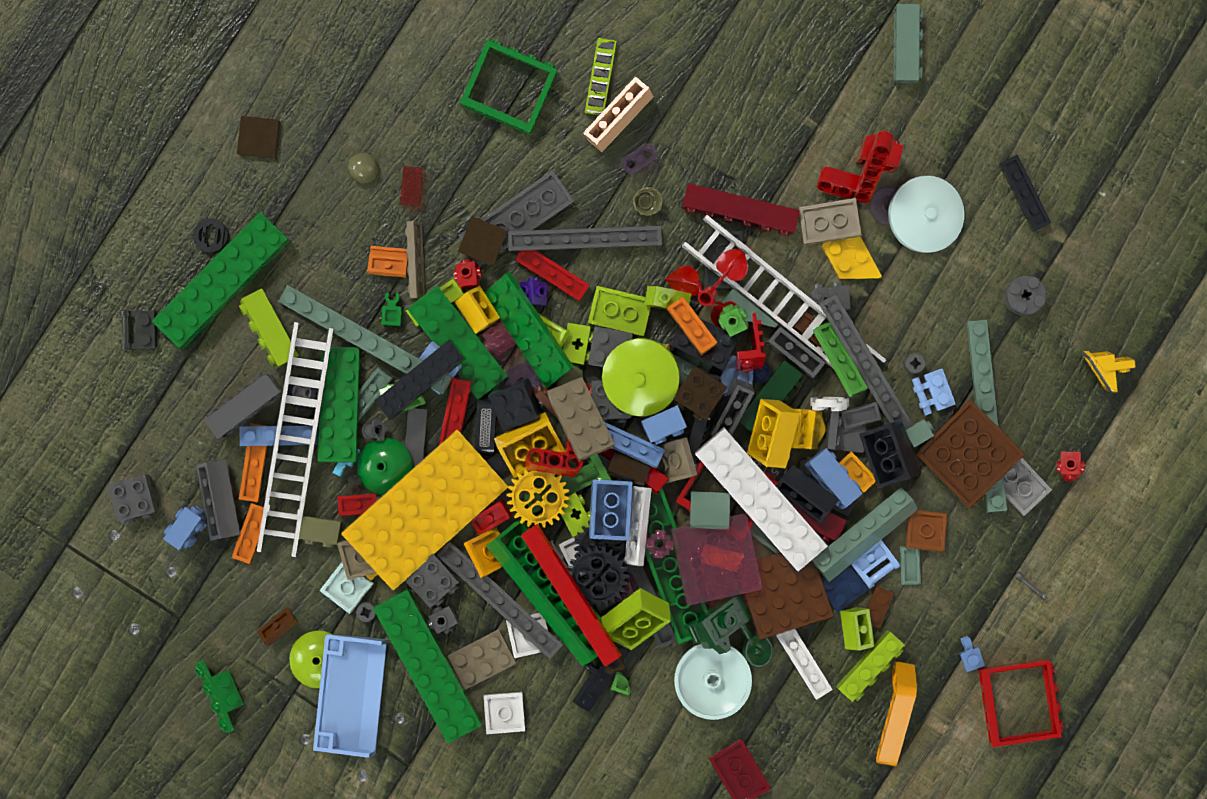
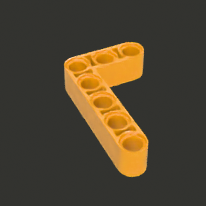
[876,661,917,766]

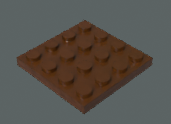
[916,399,1026,509]
[736,552,834,640]

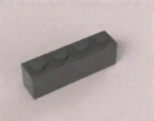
[196,459,240,541]

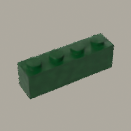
[739,360,803,433]

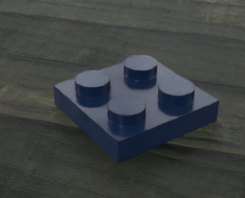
[821,566,868,612]

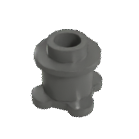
[362,419,388,441]

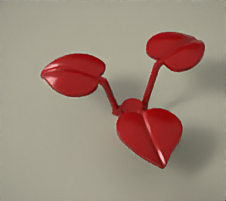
[665,249,748,331]

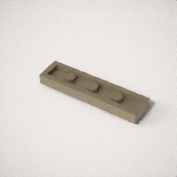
[405,221,425,299]

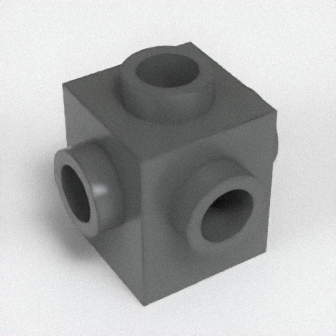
[427,605,459,635]

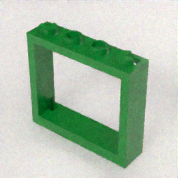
[460,39,558,135]

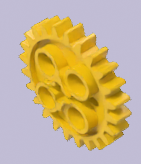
[507,468,570,528]

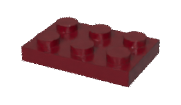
[708,738,771,799]

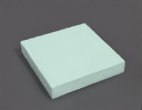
[320,562,374,614]

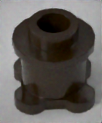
[606,656,625,674]

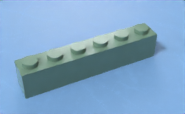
[812,487,918,582]

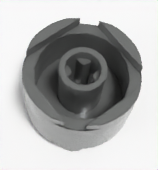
[1003,276,1046,316]

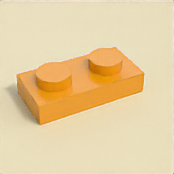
[839,451,876,493]

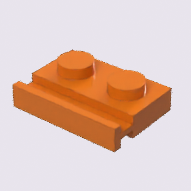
[367,246,408,278]

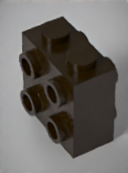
[674,366,727,421]

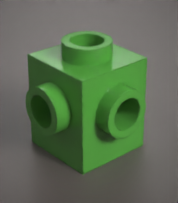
[719,304,749,337]

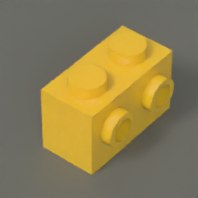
[455,286,500,334]

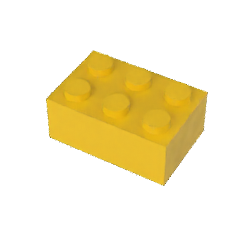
[747,399,800,468]
[494,412,565,478]

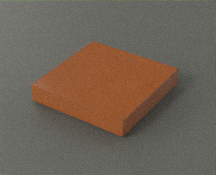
[905,510,947,552]

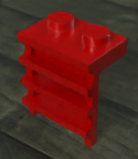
[735,313,766,373]

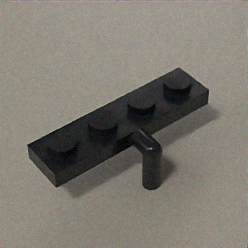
[573,642,631,712]

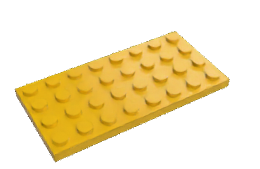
[341,430,508,591]

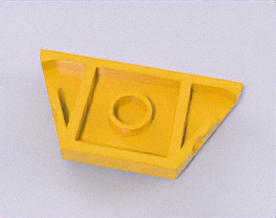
[821,237,882,280]

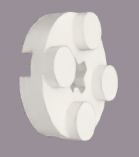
[810,397,849,411]

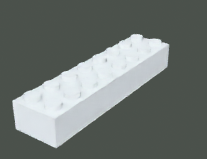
[695,428,827,571]

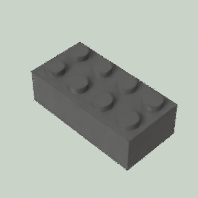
[204,373,283,439]

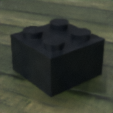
[488,377,543,430]

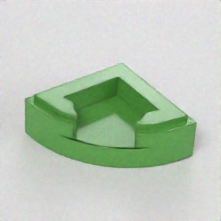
[611,671,630,696]

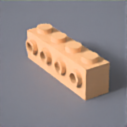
[584,77,654,152]

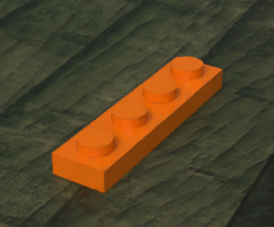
[239,423,267,502]

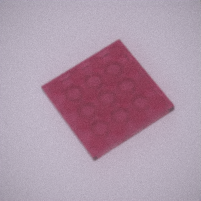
[670,513,763,606]

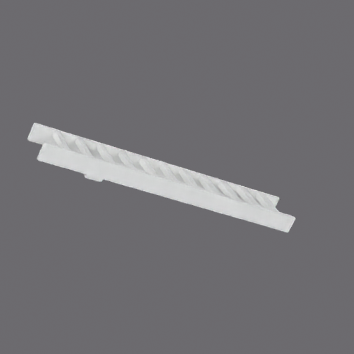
[682,215,886,369]
[257,322,333,557]

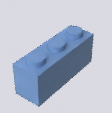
[804,448,863,509]

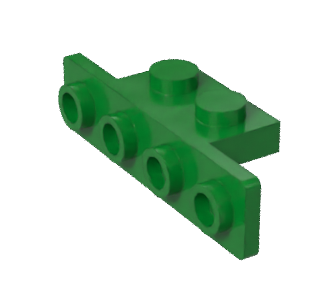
[195,660,244,734]

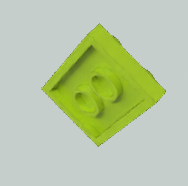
[588,286,651,337]

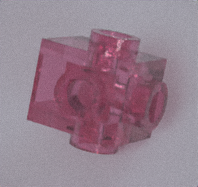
[482,322,516,357]
[646,530,674,558]

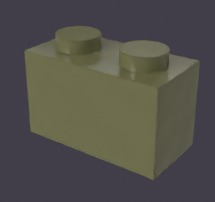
[299,515,343,548]

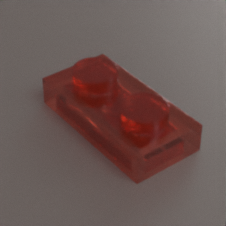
[400,166,423,207]

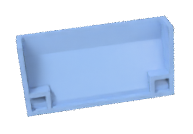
[313,634,387,758]

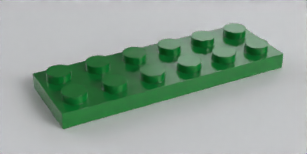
[485,272,574,388]
[407,285,508,399]
[318,347,361,463]

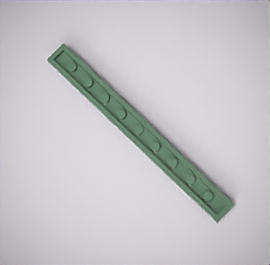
[278,285,453,394]
[967,320,1007,513]

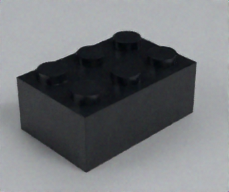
[670,319,739,377]
[859,419,921,488]

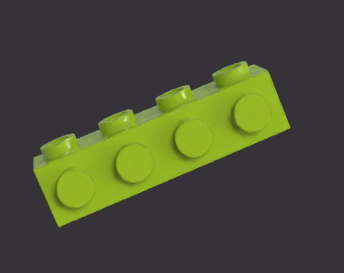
[239,289,299,369]
[836,630,904,702]

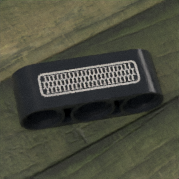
[475,400,497,456]

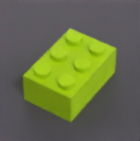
[601,588,671,650]

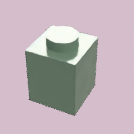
[906,419,934,448]

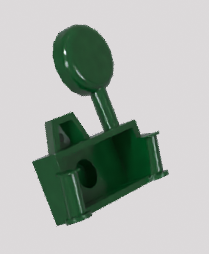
[685,590,773,667]

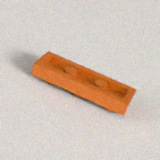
[667,297,718,355]
[231,503,270,564]

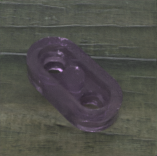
[622,144,657,174]

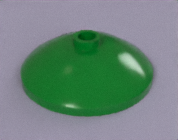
[357,438,413,495]

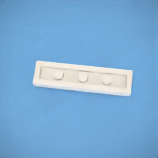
[624,486,651,566]
[776,629,833,700]

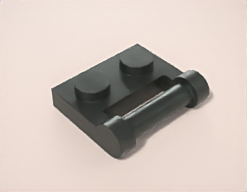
[120,310,157,350]

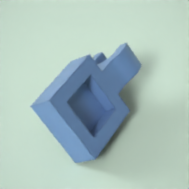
[959,636,985,672]

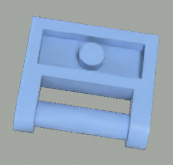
[851,540,900,589]

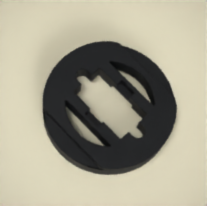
[193,218,228,253]

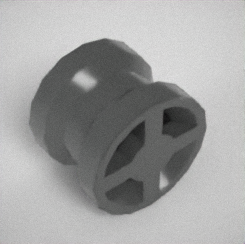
[904,354,925,373]
[356,602,376,622]

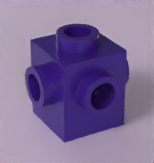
[520,278,547,306]

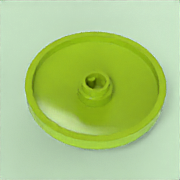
[602,338,680,416]

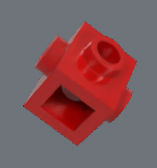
[454,260,482,290]
[1057,451,1085,481]

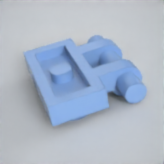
[912,369,955,415]

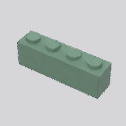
[893,4,923,84]

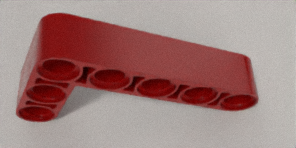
[817,131,894,203]
[525,383,592,477]

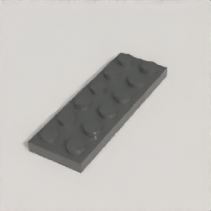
[458,170,574,267]

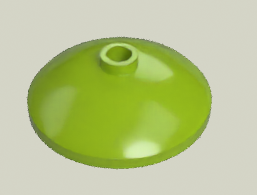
[290,630,334,688]

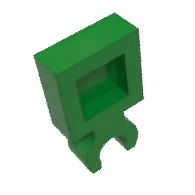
[381,293,402,326]

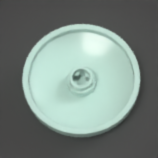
[888,176,964,253]
[674,643,752,720]

